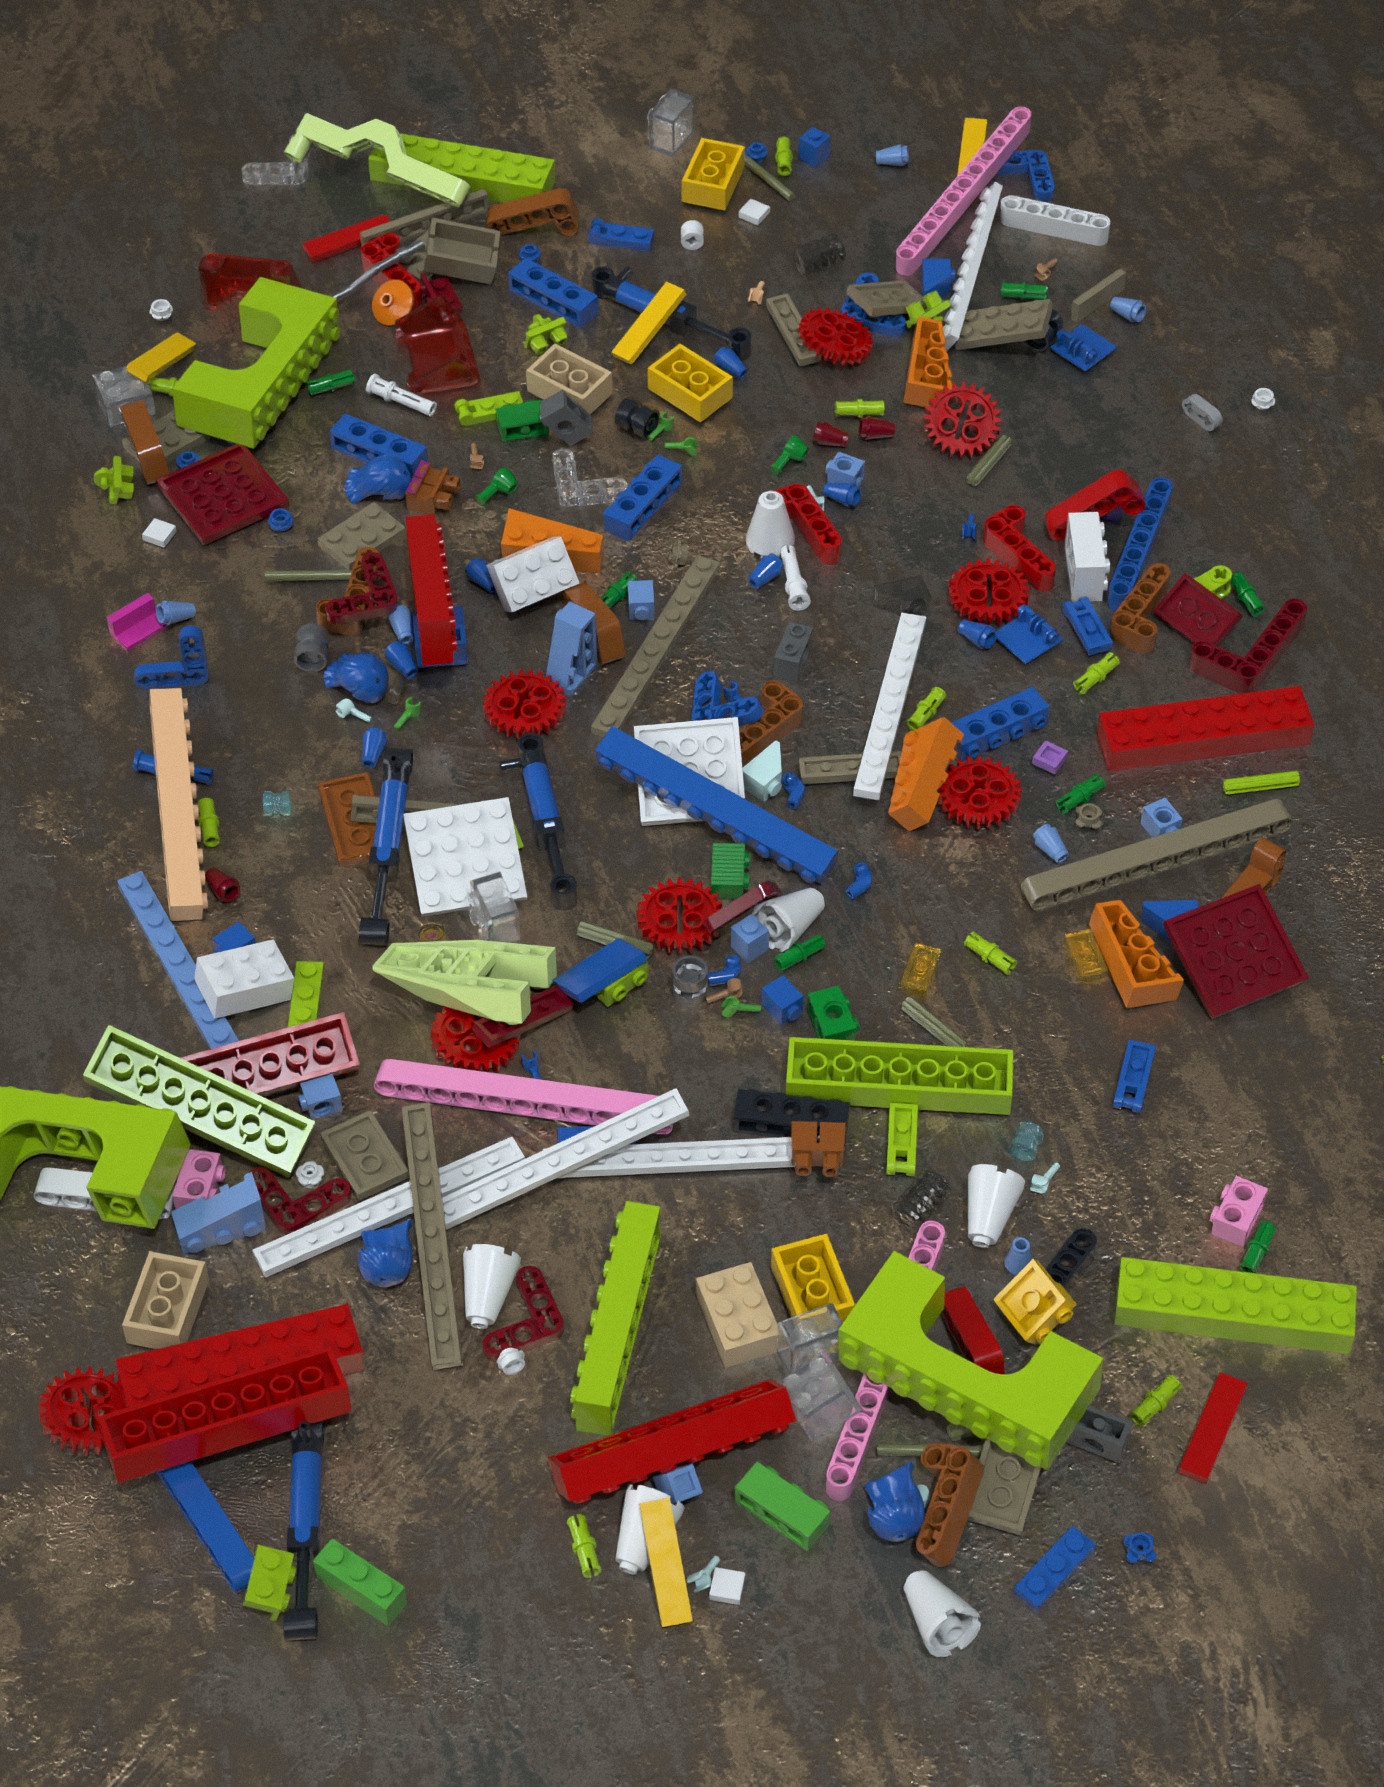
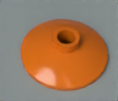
[372,280,413,326]

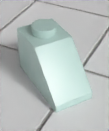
[742,740,782,802]

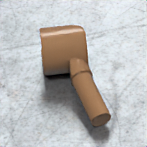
[1035,258,1058,282]
[470,443,485,470]
[705,978,743,1004]

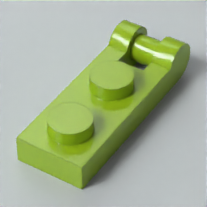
[454,391,523,426]
[886,1103,918,1176]

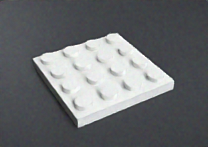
[634,717,745,826]
[404,797,527,917]

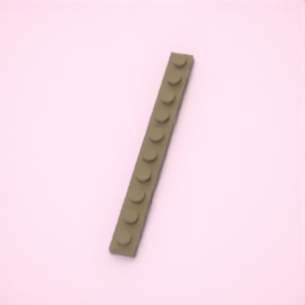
[591,555,720,738]
[402,1102,463,1370]

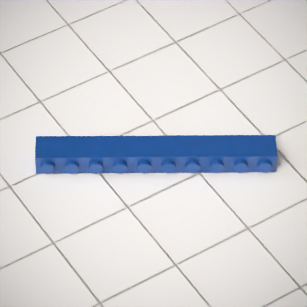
[595,726,838,885]

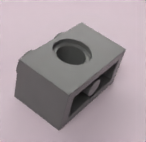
[539,390,593,446]
[774,621,813,683]
[1066,1405,1133,1463]

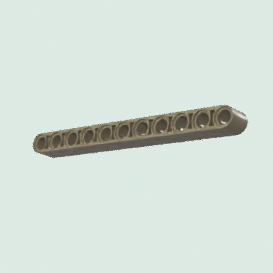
[1021,799,1294,911]

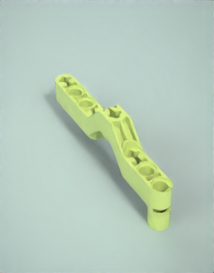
[284,113,471,207]

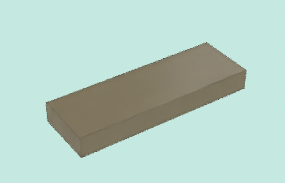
[1071,269,1126,323]

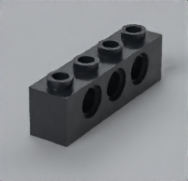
[733,1089,850,1146]

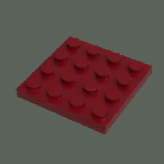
[156,443,290,545]
[1163,884,1309,1020]

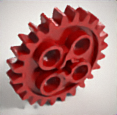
[798,307,874,365]
[923,382,1002,459]
[948,558,1030,625]
[483,669,566,739]
[937,756,1022,829]
[636,877,723,954]
[430,1006,521,1072]
[38,1367,125,1456]

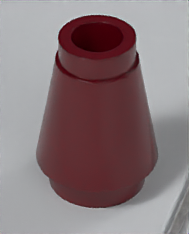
[859,416,895,440]
[813,421,850,447]
[205,867,241,902]

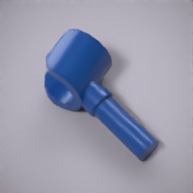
[962,514,977,539]
[723,681,743,701]
[521,1050,541,1080]

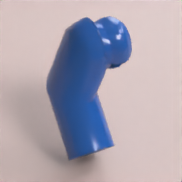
[782,772,806,810]
[845,862,872,900]
[708,955,742,986]

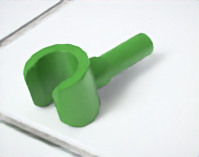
[647,412,674,441]
[665,437,700,456]
[393,697,421,730]
[721,996,761,1018]

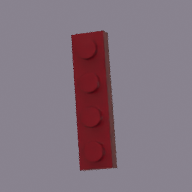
[472,985,574,1048]

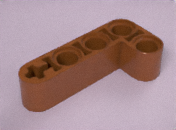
[486,188,579,236]
[120,400,169,485]
[316,547,379,636]
[1110,563,1171,654]
[561,582,626,665]
[739,680,803,768]
[1221,837,1287,898]
[916,1443,984,1567]

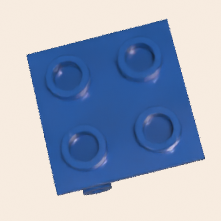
[1050,324,1117,372]
[996,605,1064,664]

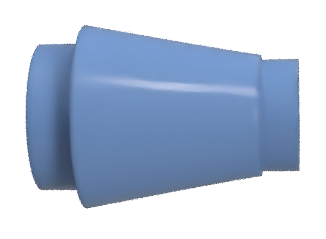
[876,144,909,167]
[1110,297,1147,323]
[156,600,195,625]
[388,605,414,644]
[1033,824,1070,864]
[1004,1237,1032,1276]

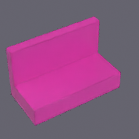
[107,593,168,651]

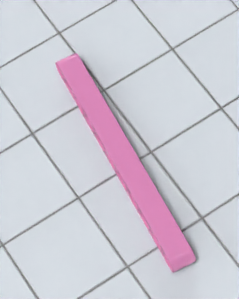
[896,106,1031,276]
[374,1059,674,1134]
[825,1221,945,1501]

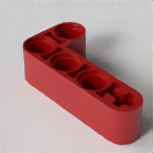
[361,232,422,311]
[1044,469,1146,541]
[774,483,841,565]
[983,505,1056,592]
[941,1286,1005,1375]

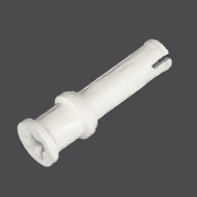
[366,374,437,417]
[780,545,811,611]

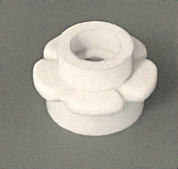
[150,299,173,321]
[1251,388,1275,410]
[296,1161,324,1188]
[497,1348,525,1375]

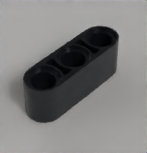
[1045,1228,1097,1294]

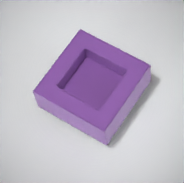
[1032,740,1068,774]

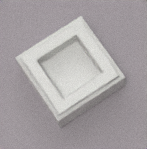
[739,199,770,225]
[142,518,177,548]
[709,1567,745,1605]

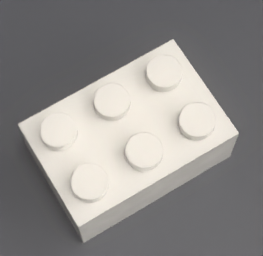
[1065,512,1110,602]
[486,536,579,612]
[194,939,294,1019]

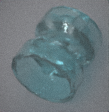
[263,790,292,817]
[1009,1122,1045,1161]

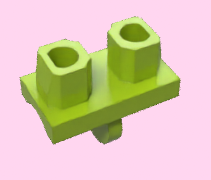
[905,291,951,328]
[523,314,568,355]
[94,456,134,505]

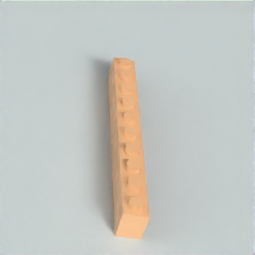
[149,688,208,921]

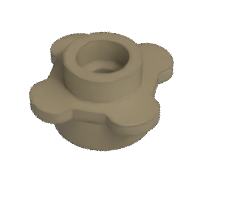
[668,539,688,569]
[1075,803,1103,829]

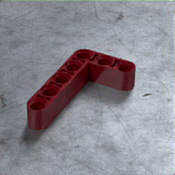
[1189,598,1307,694]

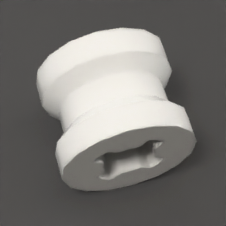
[681,220,704,250]

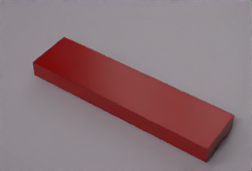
[302,214,391,263]
[1178,1372,1248,1484]

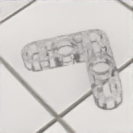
[241,134,310,185]
[552,448,628,507]

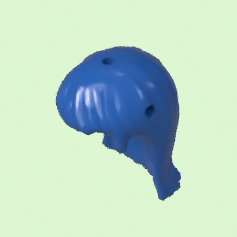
[344,454,412,504]
[323,653,389,703]
[358,1219,412,1288]
[864,1461,925,1542]

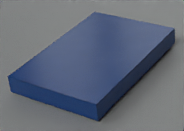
[552,938,647,1003]

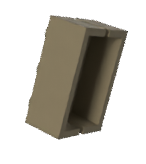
[423,218,500,284]

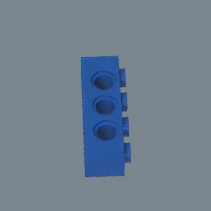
[508,258,599,328]
[329,413,428,478]
[603,454,683,542]
[951,687,1050,762]

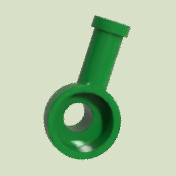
[770,434,809,475]
[475,467,519,505]

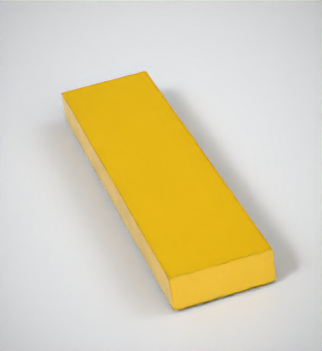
[957,118,987,176]
[612,281,686,365]
[126,332,197,382]
[639,1497,693,1627]

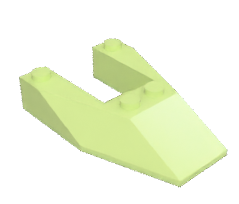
[373,940,557,1025]

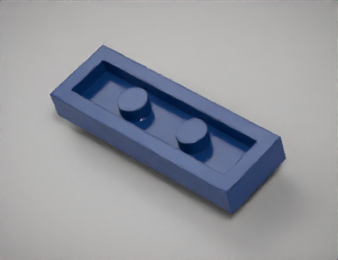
[1013,1526,1096,1612]

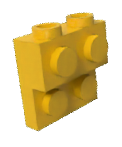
[993,1259,1077,1345]

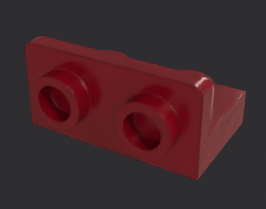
[420,272,463,320]

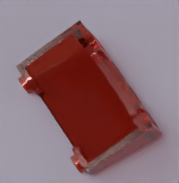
[198,253,302,311]
[394,294,481,395]

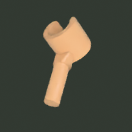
[748,281,765,305]

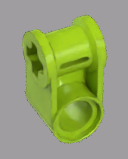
[1194,565,1232,599]

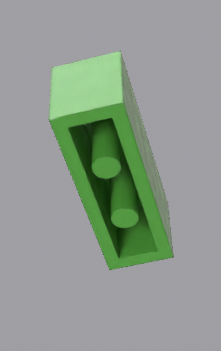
[735,1462,830,1552]
[313,1538,408,1627]

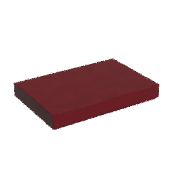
[1153,573,1243,646]

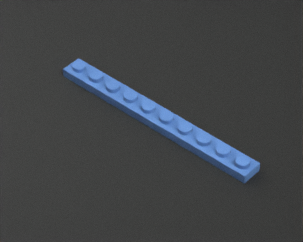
[117,871,239,1049]

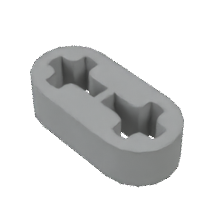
[1182,394,1223,431]

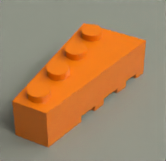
[903,316,952,408]
[501,508,604,573]
[888,717,964,831]
[1089,900,1184,1008]

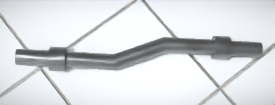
[330,240,425,302]

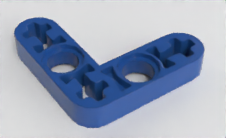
[995,150,1055,202]
[841,273,906,337]
[134,626,209,689]
[692,671,764,726]

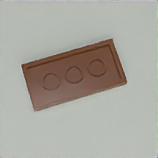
[318,772,376,867]

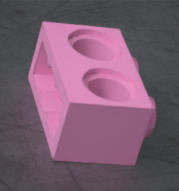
[172,1149,226,1209]
[1209,1175,1268,1247]

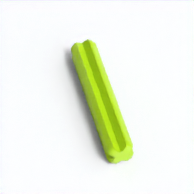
[1223,771,1300,795]

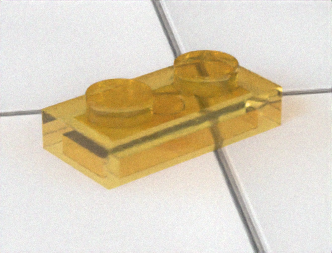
[1064,929,1108,983]
[899,943,941,998]

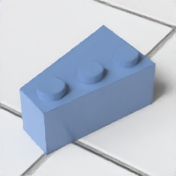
[546,601,598,697]
[171,1172,266,1255]

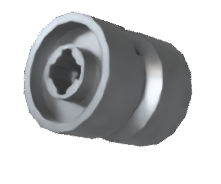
[294,624,329,672]
[672,955,708,1007]

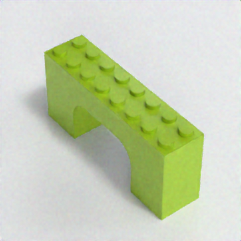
[172,277,341,448]
[0,1086,191,1229]
[839,1251,1104,1471]

